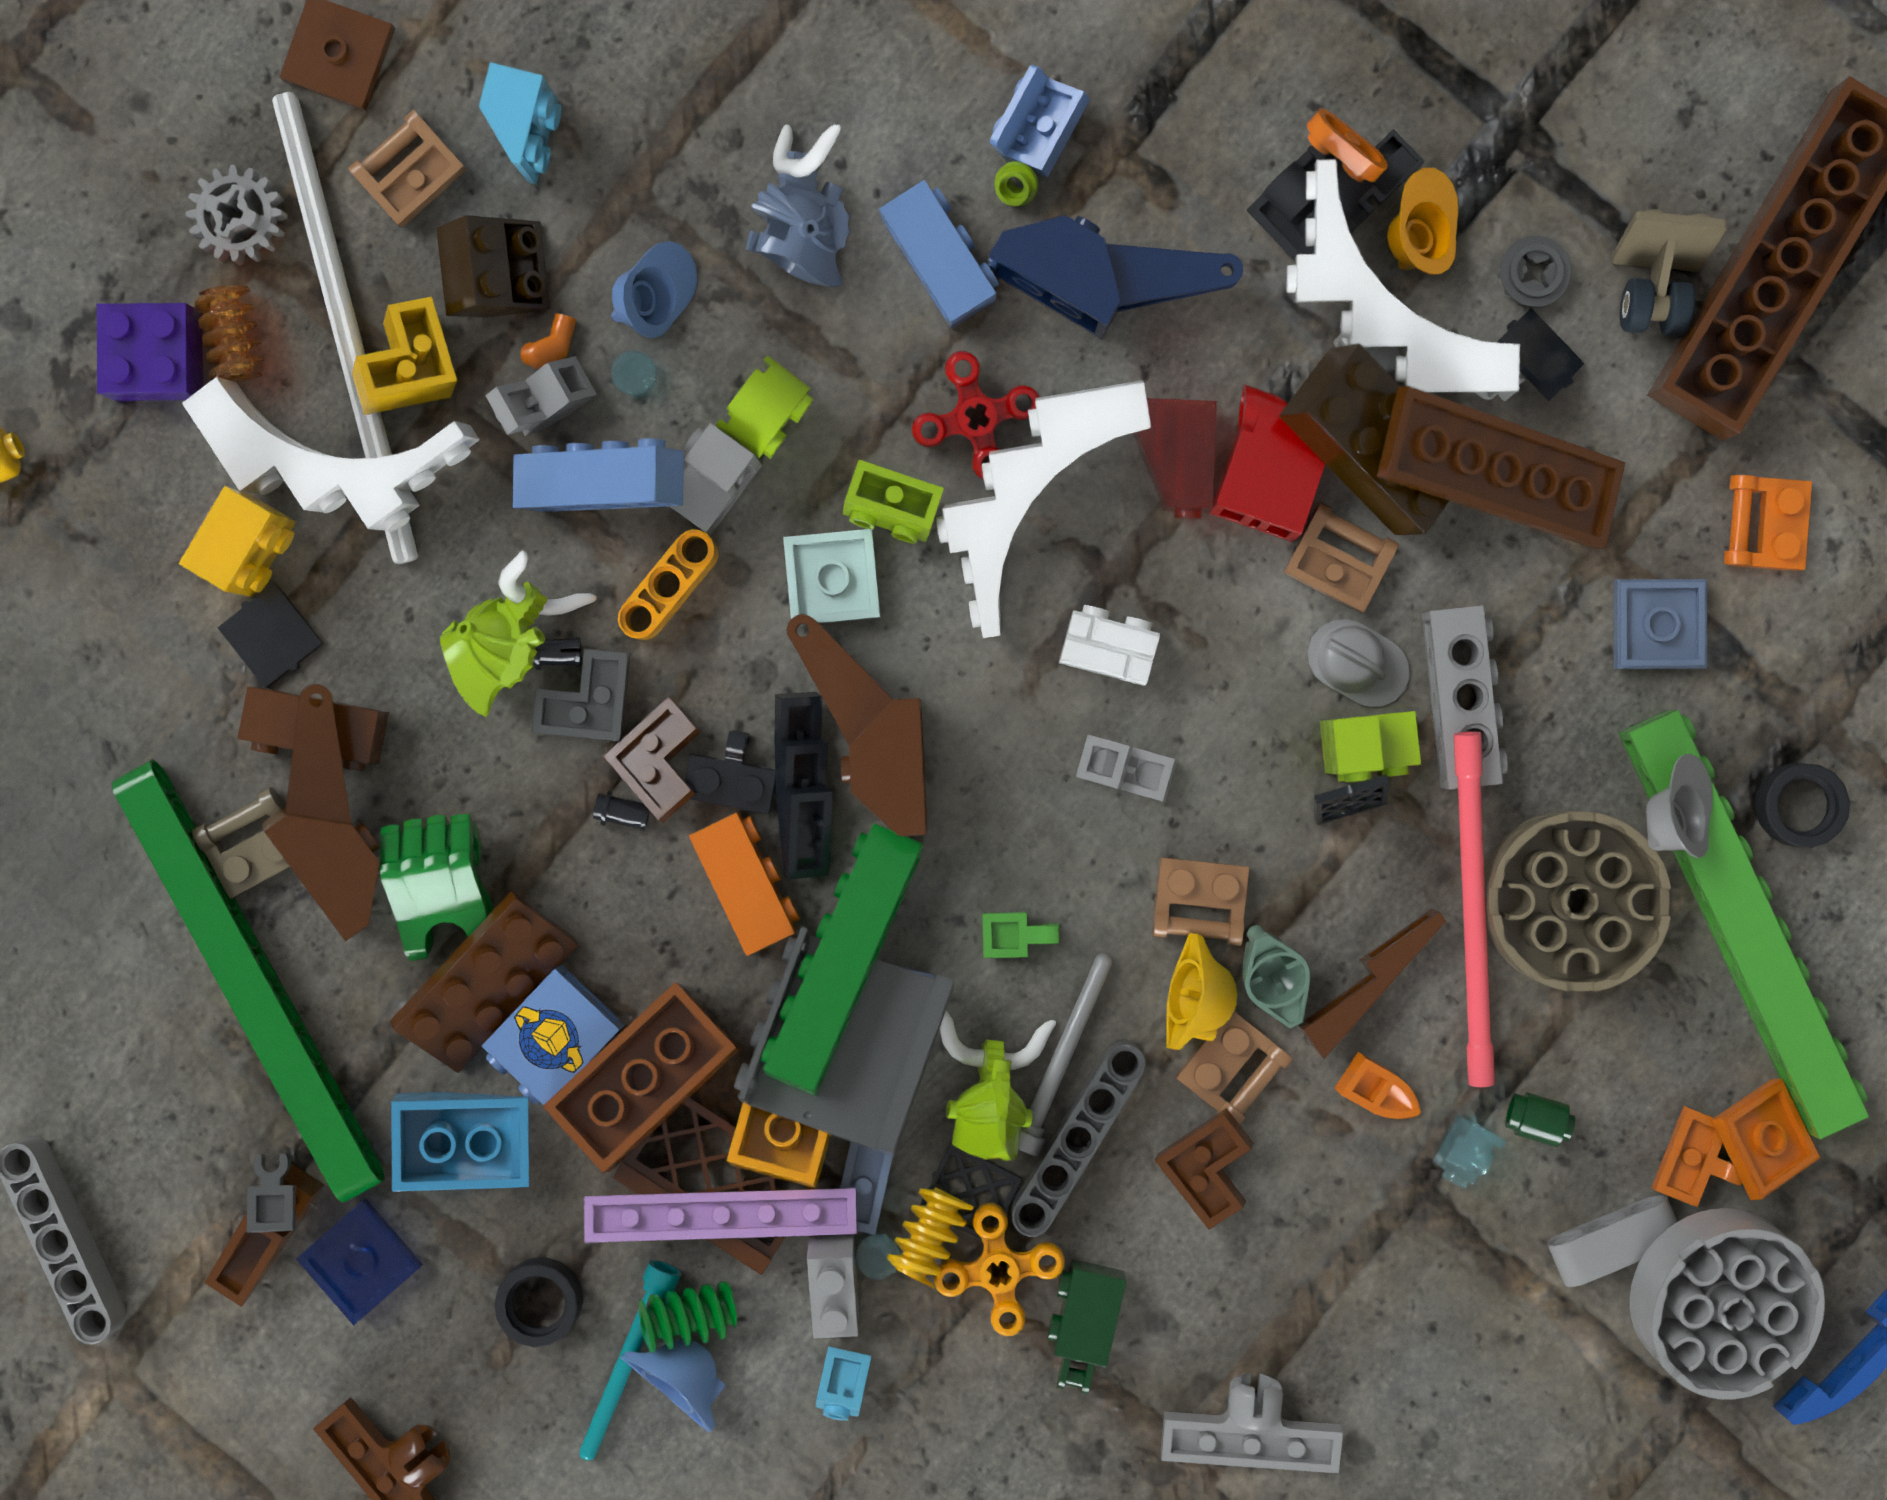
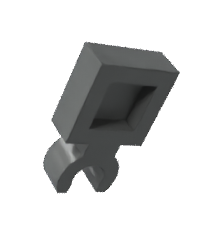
[247,1153,297,1232]

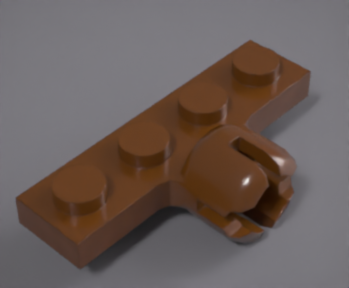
[313,1397,450,1500]

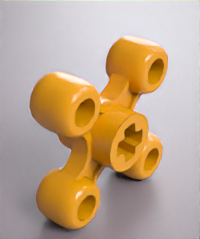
[934,1202,1065,1336]

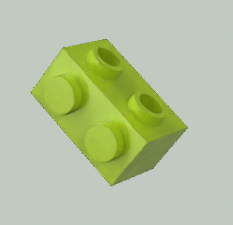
[842,459,944,544]

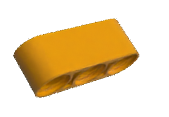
[618,529,719,640]

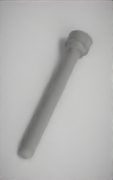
[1018,953,1112,1156]

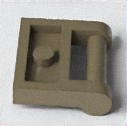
[192,787,291,899]

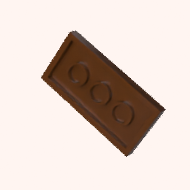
[390,891,578,1073]

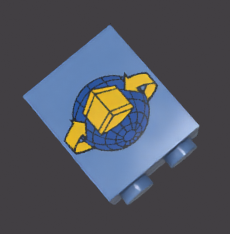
[482,965,626,1105]

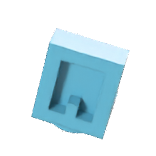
[816,1346,871,1421]

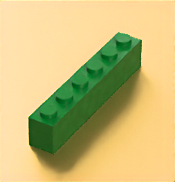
[760,823,923,1096]

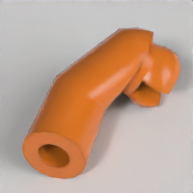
[520,313,577,370]

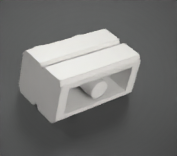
[1059,605,1160,686]

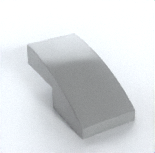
[1076,735,1178,802]

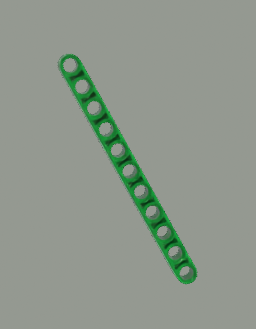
[112,759,385,1203]

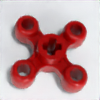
[911,351,1040,480]

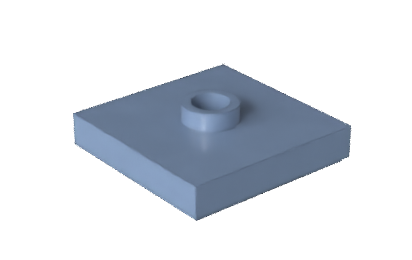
[1613,579,1707,669]

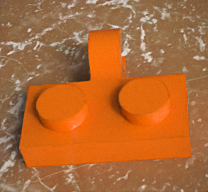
[1651,1106,1742,1207]

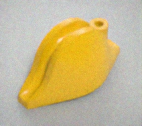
[1166,933,1237,1050]

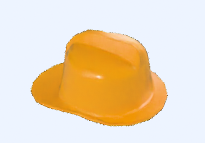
[1387,168,1458,275]

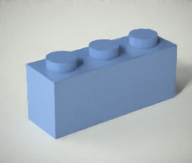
[879,180,999,329]

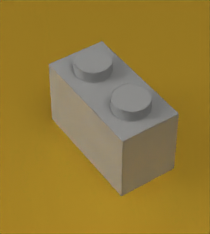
[807,1234,859,1338]

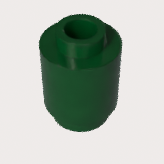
[1505,1092,1576,1147]

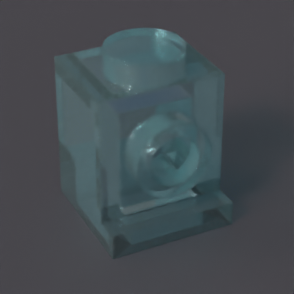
[1433,1114,1506,1189]

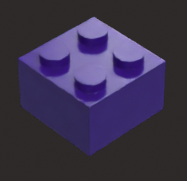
[96,303,203,401]

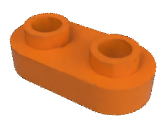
[1306,108,1388,182]

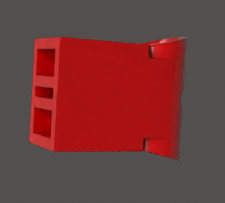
[1209,384,1325,542]

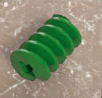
[638,1281,737,1353]

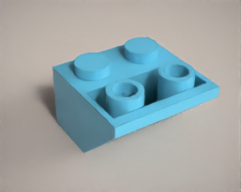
[479,62,562,185]

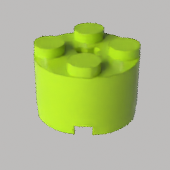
[715,355,814,459]

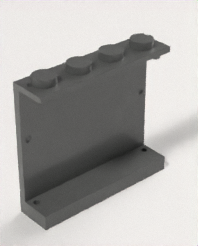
[734,927,954,1157]

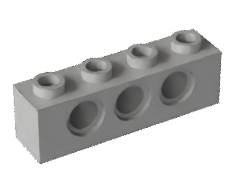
[1422,605,1508,790]

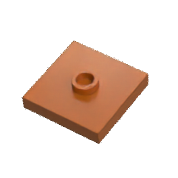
[1712,1078,1820,1200]

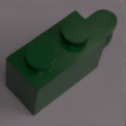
[1047,1259,1126,1394]

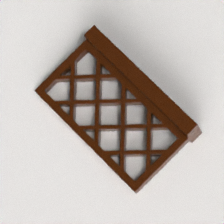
[612,1098,820,1275]

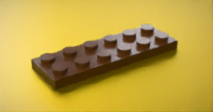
[1377,386,1626,549]

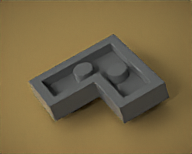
[531,649,631,741]

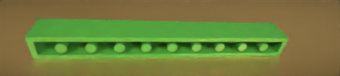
[1618,710,1869,1139]

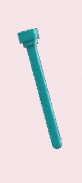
[579,1260,682,1461]

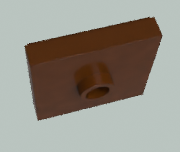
[279,0,395,111]

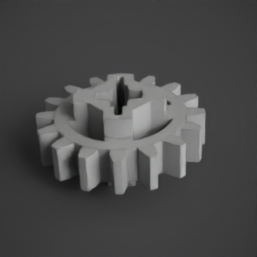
[186,165,287,265]

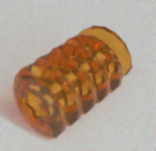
[194,285,265,382]

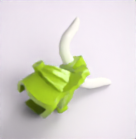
[440,551,597,717]
[940,1011,1056,1161]

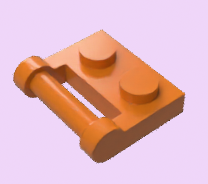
[1723,475,1812,571]

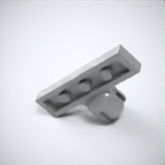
[1160,1373,1343,1473]

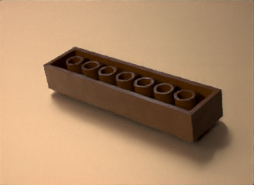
[1647,76,1887,441]

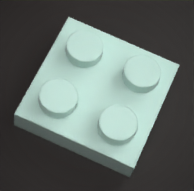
[783,529,881,626]

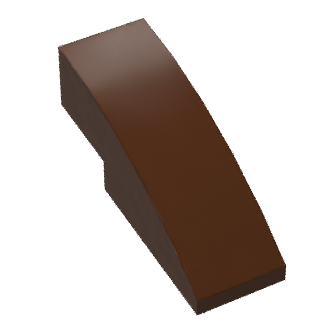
[204,1163,325,1307]

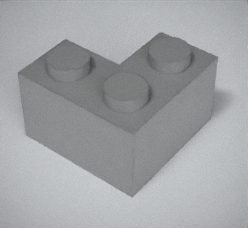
[670,423,762,536]

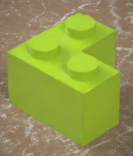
[1320,711,1421,782]

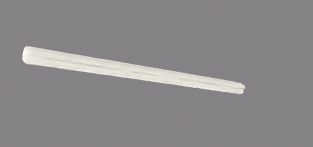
[272,92,418,564]

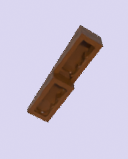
[1298,909,1446,1059]

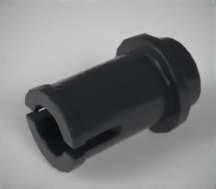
[533,638,581,670]
[593,791,650,831]

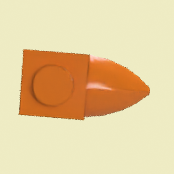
[1334,1051,1421,1119]

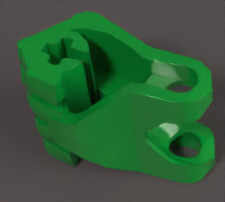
[380,814,494,961]

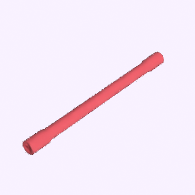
[1453,732,1495,1087]

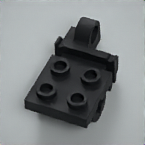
[1246,129,1425,262]

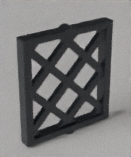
[1314,774,1389,825]
[919,1142,1022,1240]

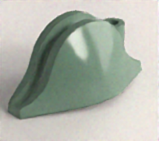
[1243,925,1310,1028]

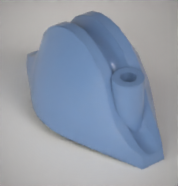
[620,1339,726,1433]

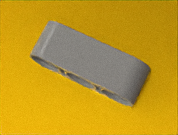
[1547,1194,1677,1287]

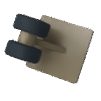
[1612,209,1727,337]

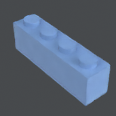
[513,439,684,512]

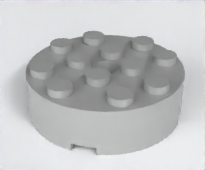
[1630,1208,1825,1399]

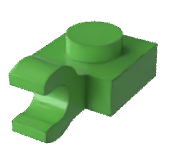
[982,912,1059,958]

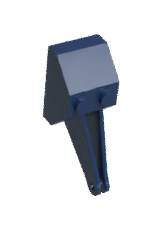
[988,215,1243,339]

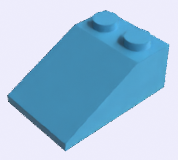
[391,1092,529,1191]

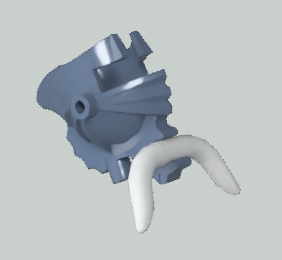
[746,124,850,287]

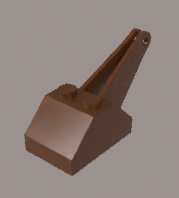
[787,614,928,836]
[262,684,380,941]

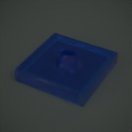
[296,1198,424,1326]

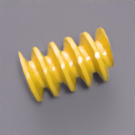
[886,1187,974,1288]

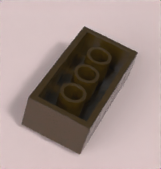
[1279,343,1449,535]

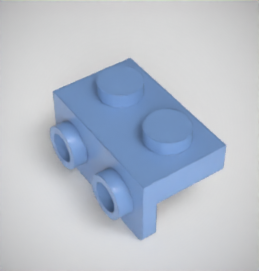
[990,64,1090,178]

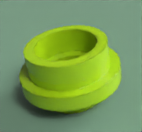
[994,161,1038,206]

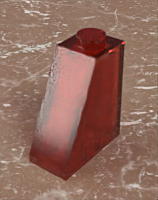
[1133,398,1217,520]

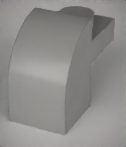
[485,356,597,436]

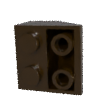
[436,215,550,318]

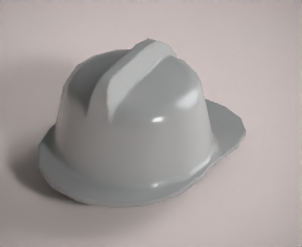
[1308,619,1410,707]
[1646,753,1712,858]

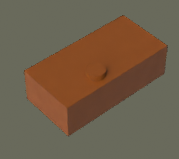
[542,982,741,1173]

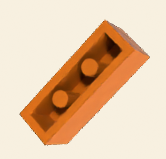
[689,811,801,957]

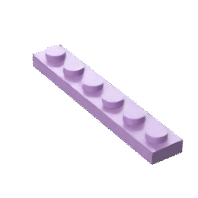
[584,1188,857,1243]

